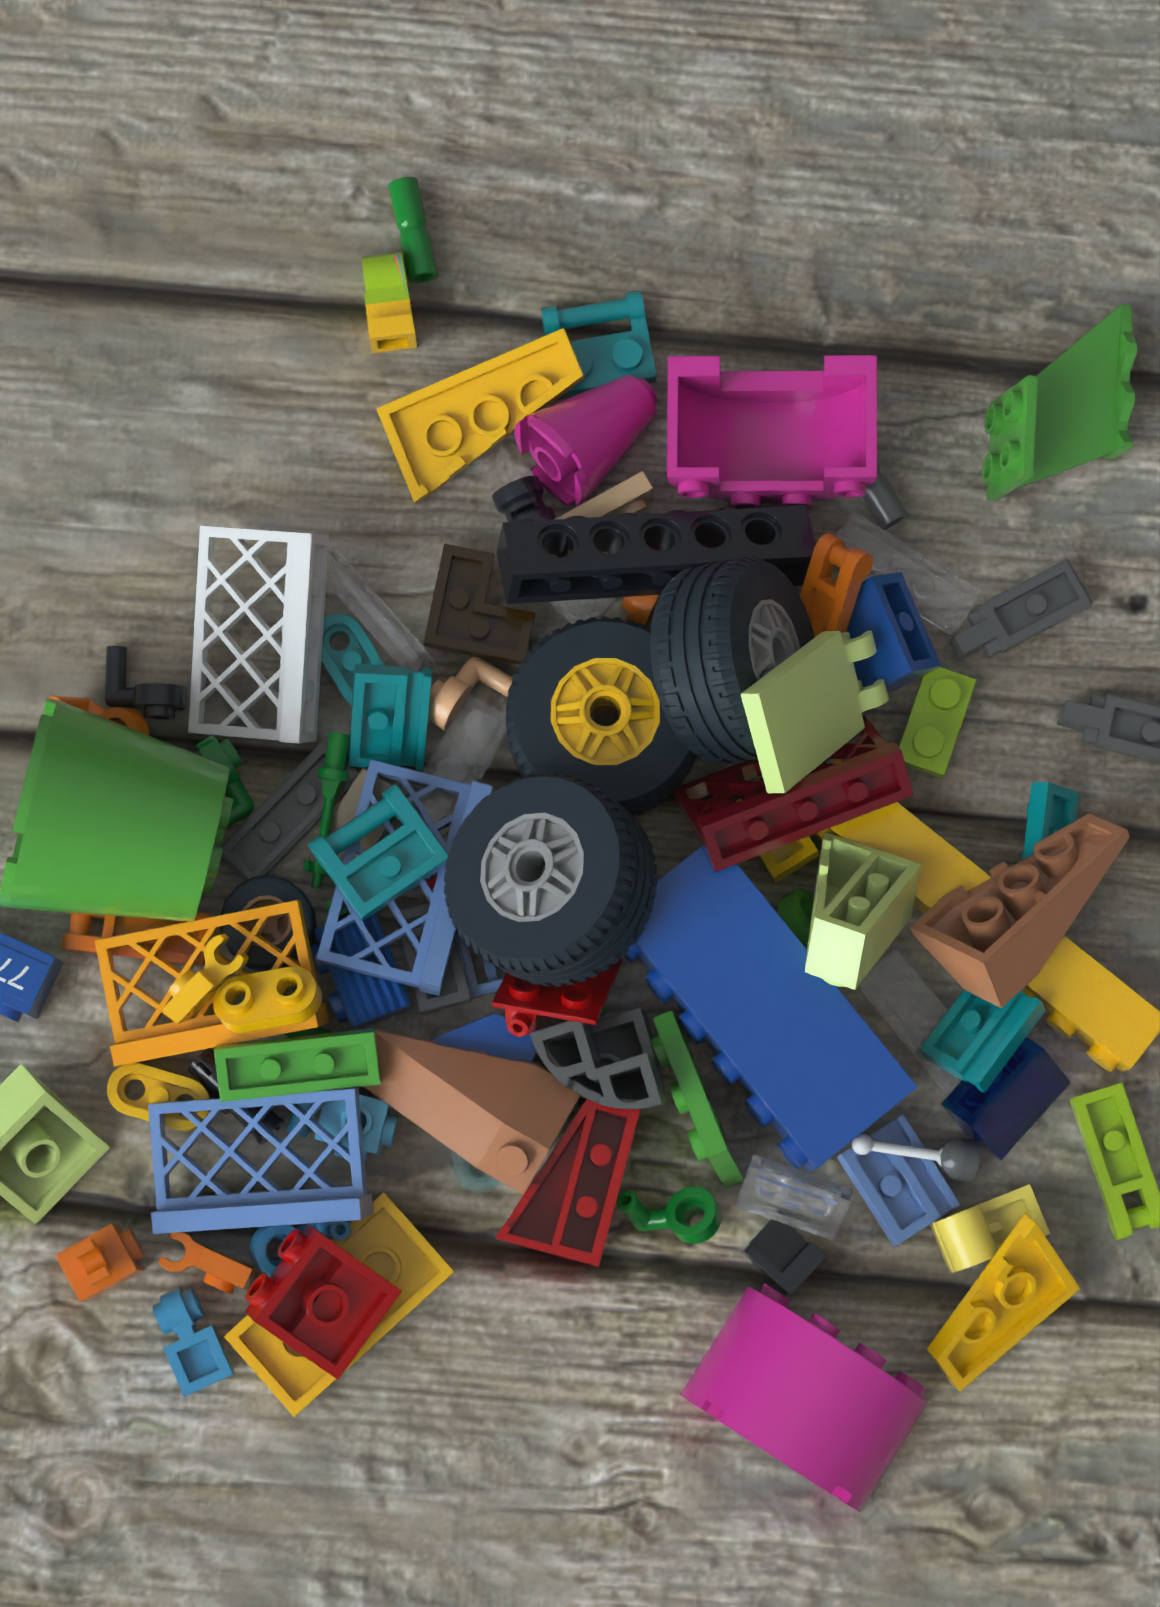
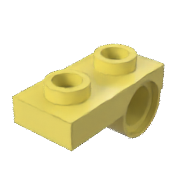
[930,1184,1050,1273]

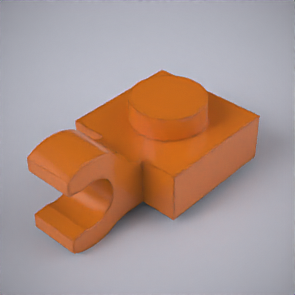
[158,1232,258,1294]

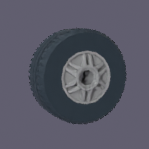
[650,556,815,765]
[444,772,657,987]

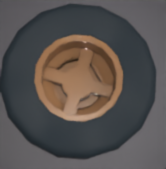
[220,875,317,972]

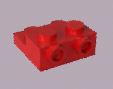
[245,1224,402,1380]

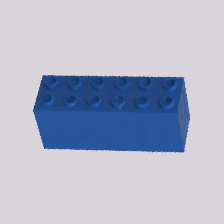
[623,845,918,1172]

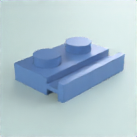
[837,1115,961,1247]

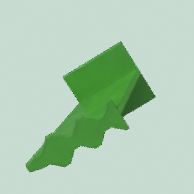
[982,304,1137,501]

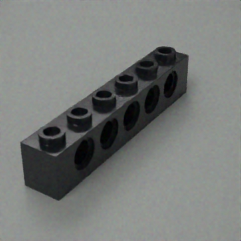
[496,504,816,604]

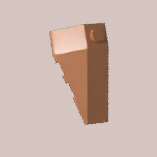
[910,813,1130,1008]
[363,1028,580,1195]

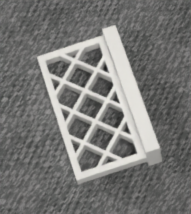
[188,526,329,744]

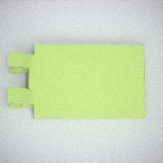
[741,631,889,793]

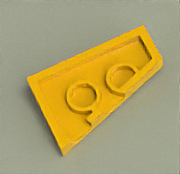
[926,1213,1080,1392]

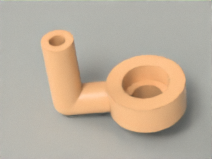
[428,657,513,731]

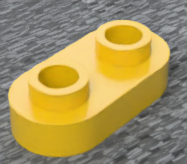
[213,966,322,1033]
[107,1063,211,1132]

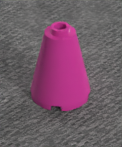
[514,375,657,506]

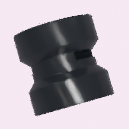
[492,475,556,522]

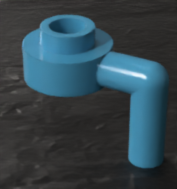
[249,1221,351,1276]

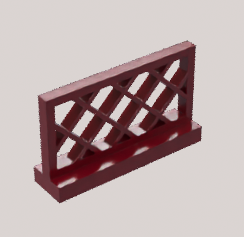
[673,715,914,872]

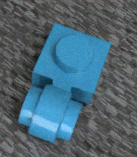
[152,1287,235,1397]

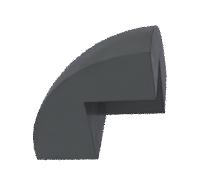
[530,1008,665,1109]

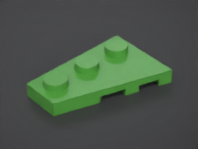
[651,1010,745,1189]

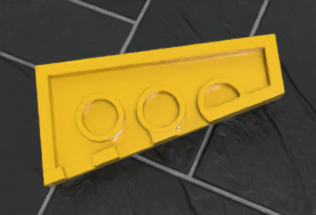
[376,328,585,504]

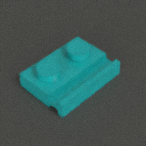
[348,664,432,770]
[919,990,1046,1093]

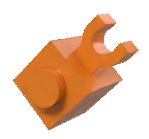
[55,1223,145,1302]

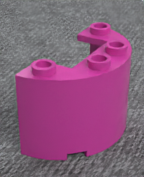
[667,355,877,510]
[680,1283,928,1512]

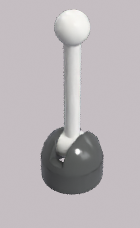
[852,1134,980,1182]

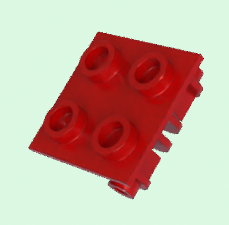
[492,958,623,1037]

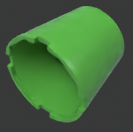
[0,698,234,922]

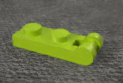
[1069,1083,1160,1241]

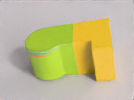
[361,252,417,354]

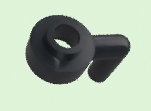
[104,646,187,720]

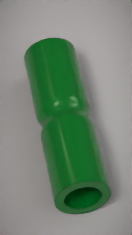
[388,177,438,283]

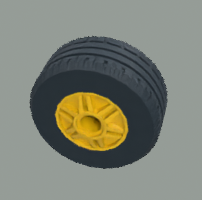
[505,616,697,816]

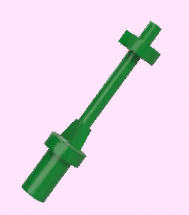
[303,732,350,889]

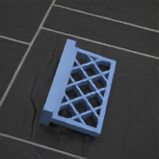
[316,759,493,996]
[148,1087,373,1234]

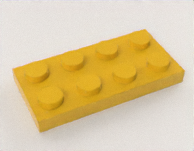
[224,1192,455,1417]

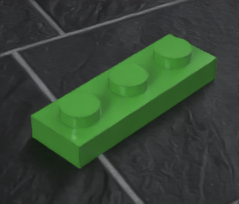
[214,1028,381,1102]

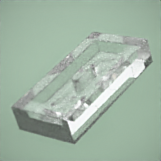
[735,1154,854,1241]

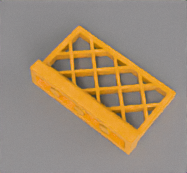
[95,899,329,1067]

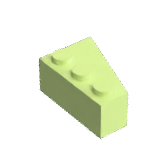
[805,832,922,990]

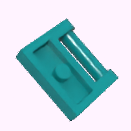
[540,290,657,399]
[307,784,449,921]

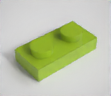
[898,667,977,779]

